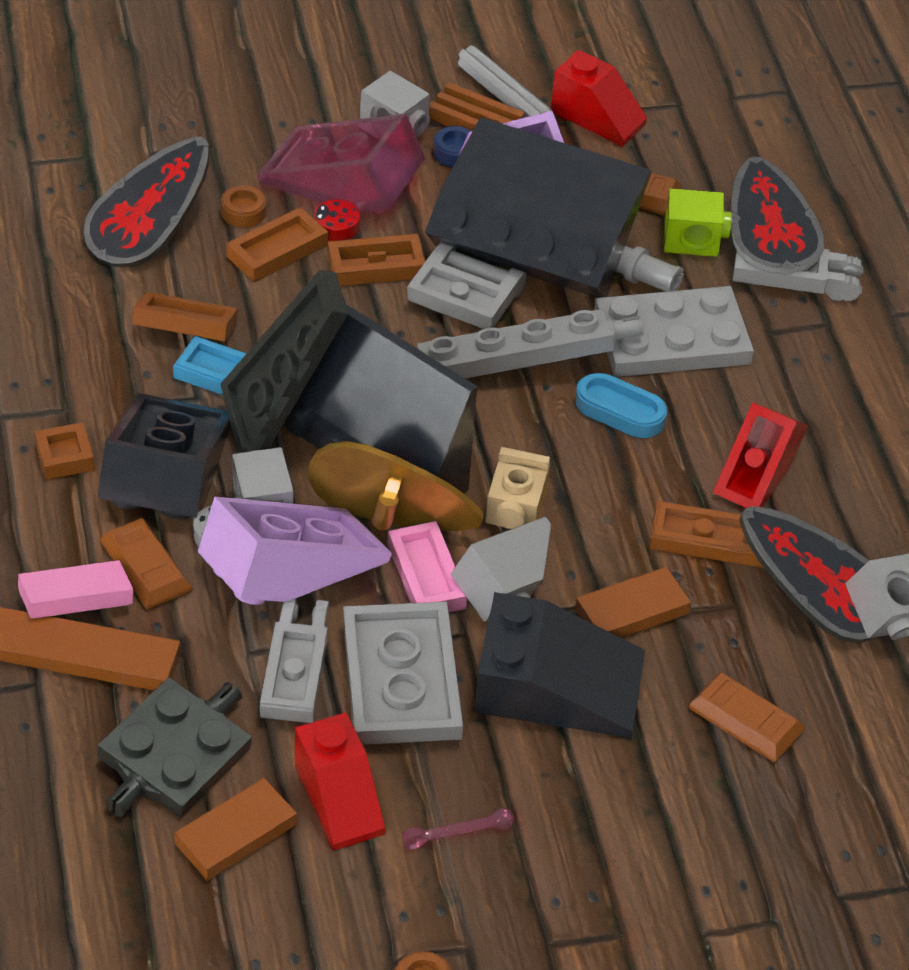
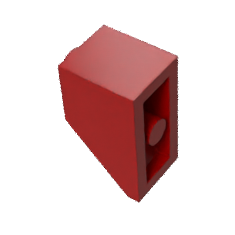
[551,50,647,147]
[713,402,809,508]
[295,712,385,851]

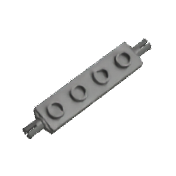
[417,309,644,378]

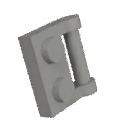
[407,242,527,329]

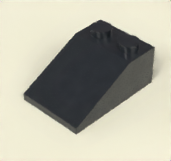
[98,393,231,519]
[474,592,645,738]

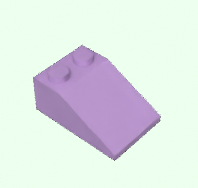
[198,496,392,605]

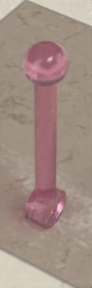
[402,808,514,849]

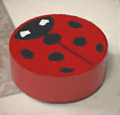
[314,199,360,241]

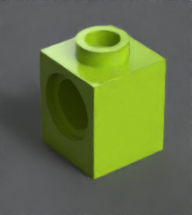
[664,188,732,257]

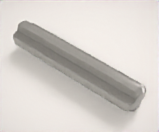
[458,45,552,118]

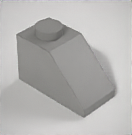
[451,517,551,622]

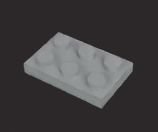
[594,286,754,377]
[343,602,463,745]

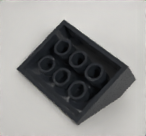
[425,117,652,298]
[283,304,477,494]

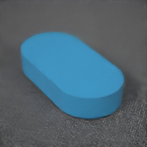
[575,373,667,438]

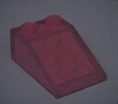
[257,113,425,213]

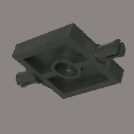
[97,677,252,818]

